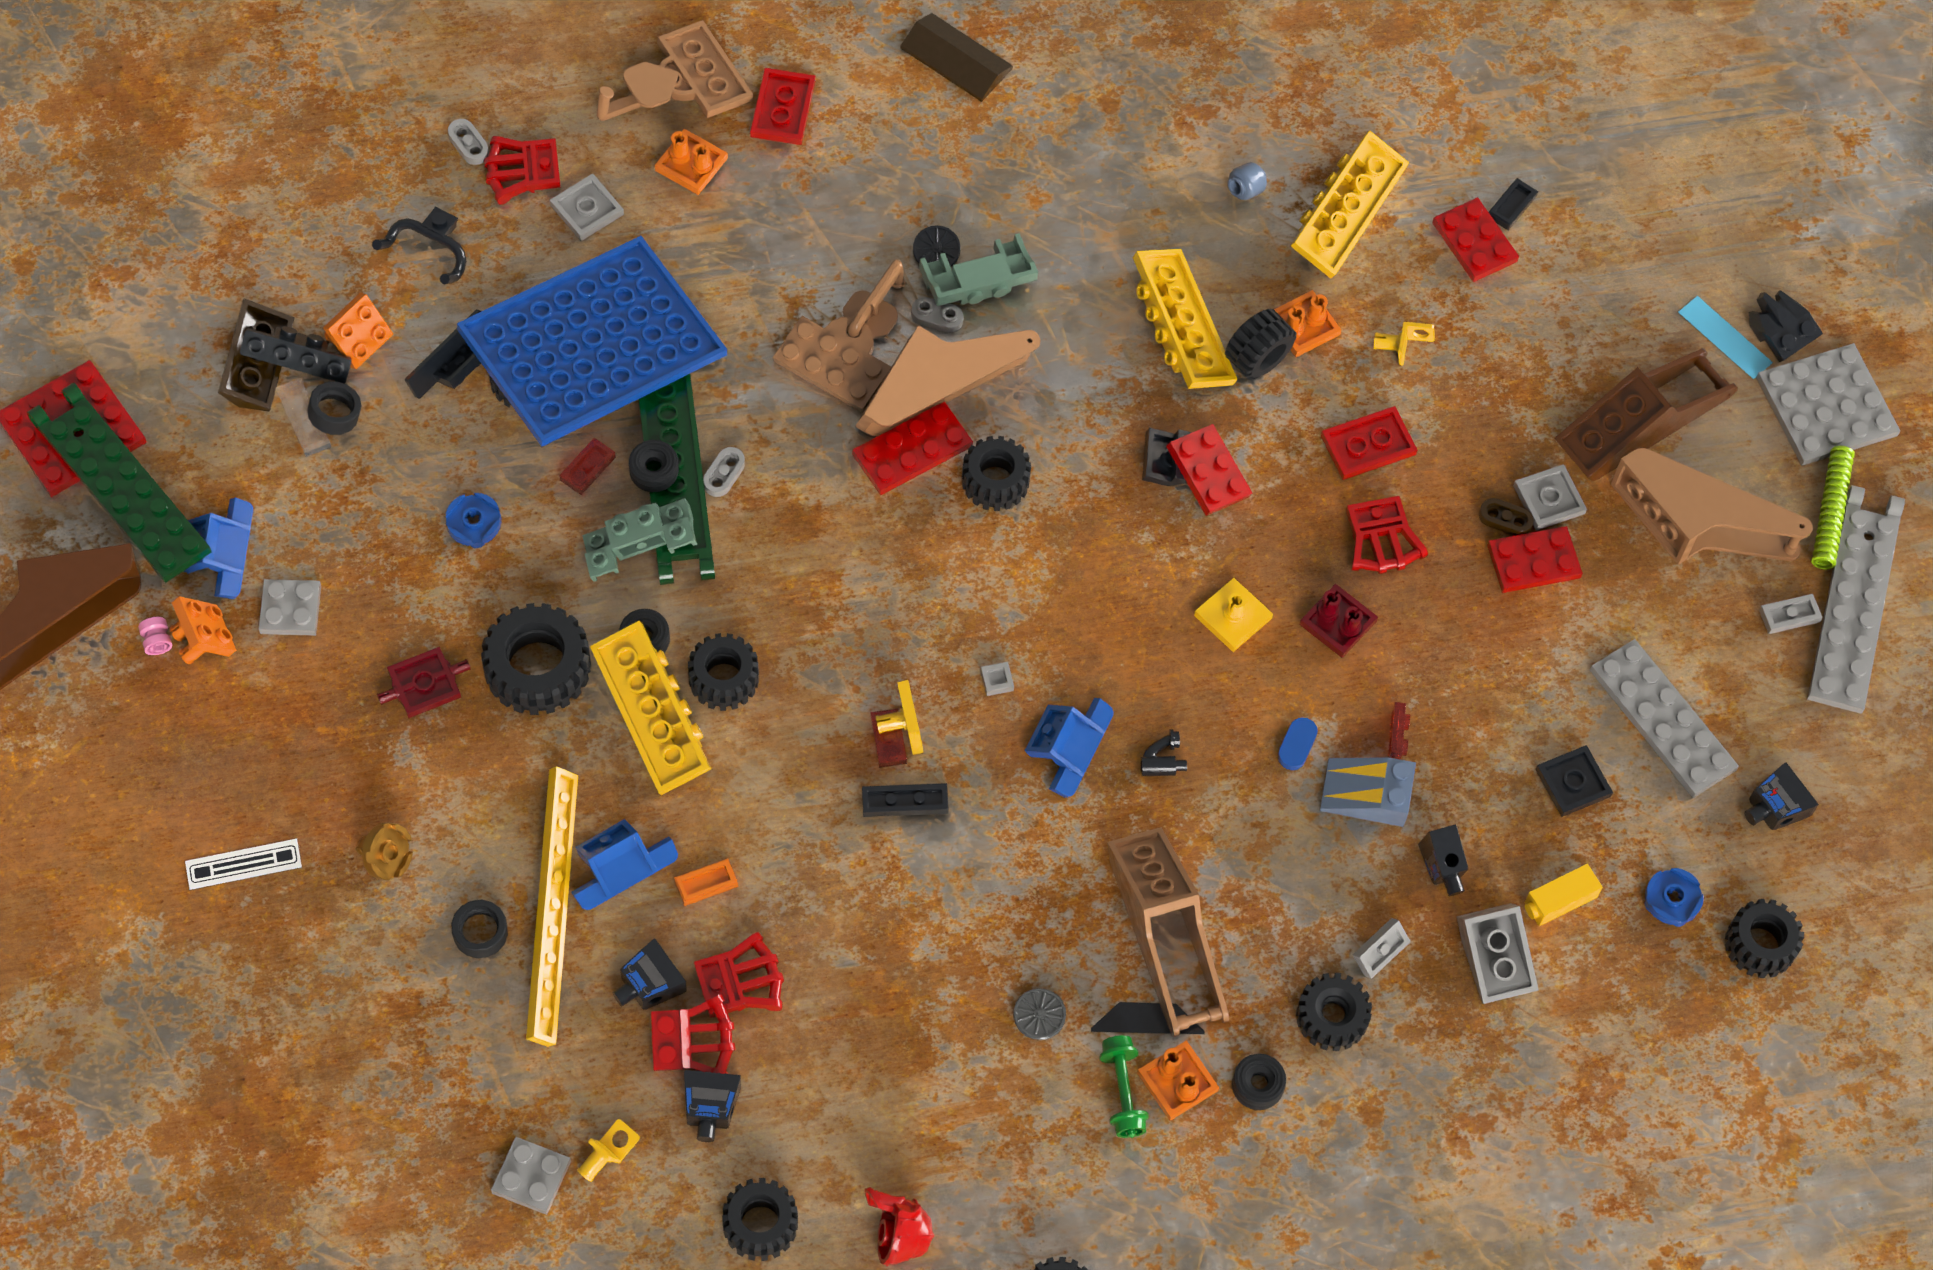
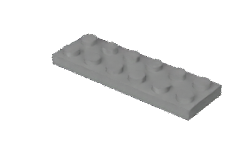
[1590,639,1739,798]

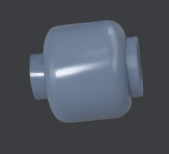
[1228,162,1267,200]

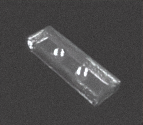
[276,378,331,457]

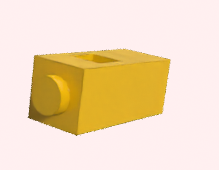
[1524,863,1603,926]

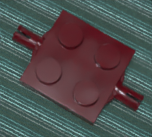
[377,647,471,719]

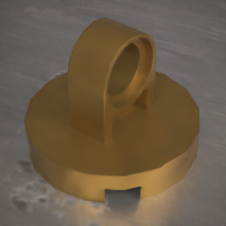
[355,823,413,881]

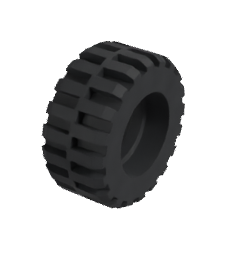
[481,603,591,715]

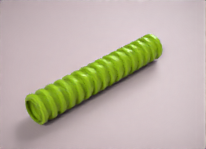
[1811,446,1855,569]

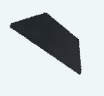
[1091,1002,1205,1035]

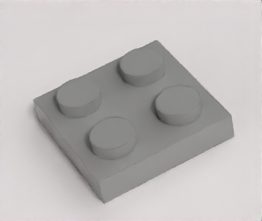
[550,173,624,241]
[1513,464,1587,531]
[259,579,321,636]
[491,1137,571,1215]

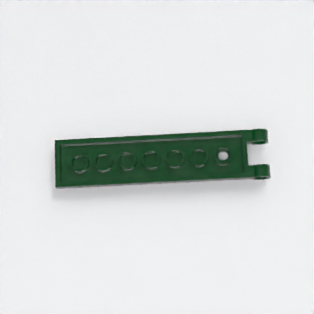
[639,374,715,585]
[27,382,212,583]

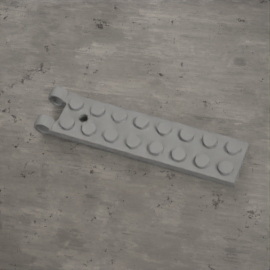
[1807,485,1905,714]

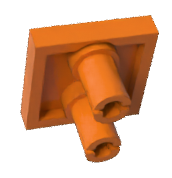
[655,129,728,195]
[1274,290,1341,357]
[323,292,393,369]
[170,596,237,664]
[1137,1040,1220,1121]

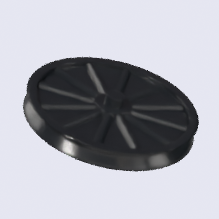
[913,225,960,267]

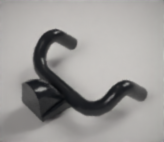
[372,206,467,284]

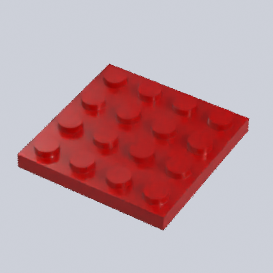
[0,360,147,497]

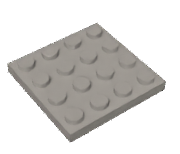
[1756,343,1900,466]

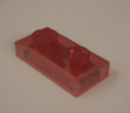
[559,438,616,495]
[1388,702,1410,760]
[870,709,907,768]

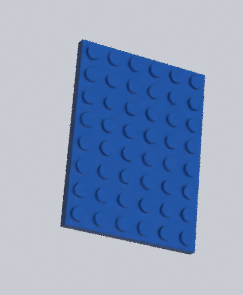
[457,236,727,447]

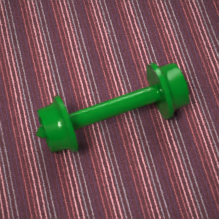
[1099,1035,1149,1138]

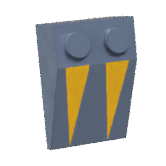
[1320,757,1416,827]

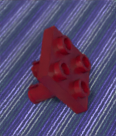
[1299,583,1378,658]

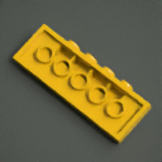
[1290,130,1409,279]
[1132,249,1237,389]
[590,621,711,795]

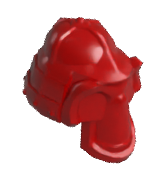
[864,1187,934,1267]

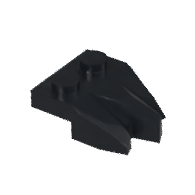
[1749,290,1823,362]
[1142,428,1192,486]

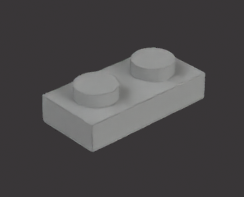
[1759,594,1823,634]
[1353,918,1411,979]

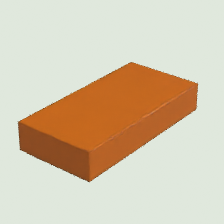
[674,859,738,906]

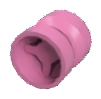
[138,617,173,655]

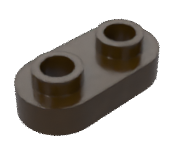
[1479,498,1534,536]

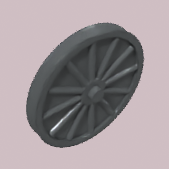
[1014,988,1066,1040]

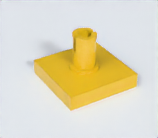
[1194,578,1273,652]
[876,680,924,755]

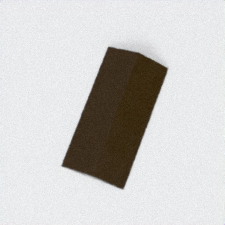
[900,13,1013,102]
[218,298,295,412]

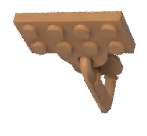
[597,20,753,121]
[773,260,905,413]

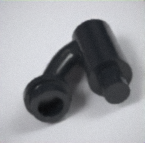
[1140,729,1187,776]

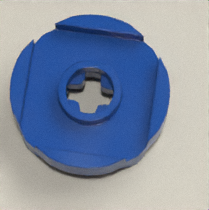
[446,493,502,548]
[1644,868,1704,927]

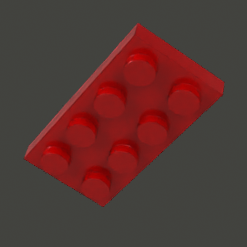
[852,401,973,496]

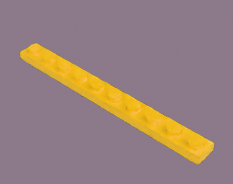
[526,766,578,1047]

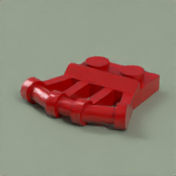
[484,136,561,205]
[1346,496,1428,574]
[694,932,784,1018]
[651,994,735,1074]

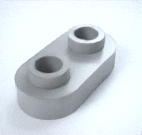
[448,119,489,165]
[911,297,963,333]
[703,447,745,497]

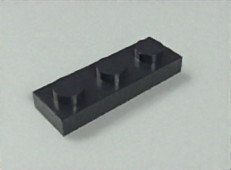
[862,783,949,817]

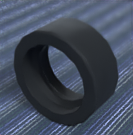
[307,382,362,435]
[451,899,508,958]

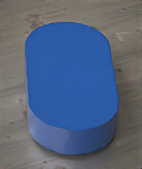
[1278,717,1318,770]

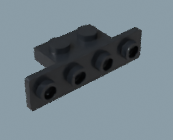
[405,309,481,399]
[240,326,352,384]

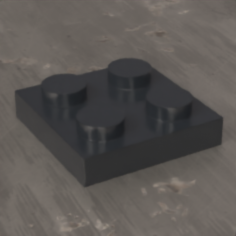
[1535,745,1613,817]

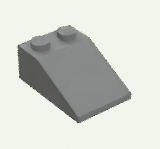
[1457,903,1539,1004]

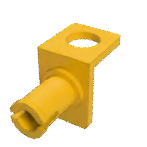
[1374,322,1435,365]
[577,1119,640,1182]

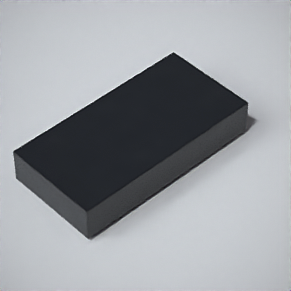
[1489,178,1539,231]

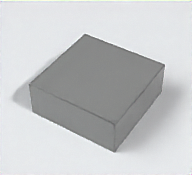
[980,662,1014,696]

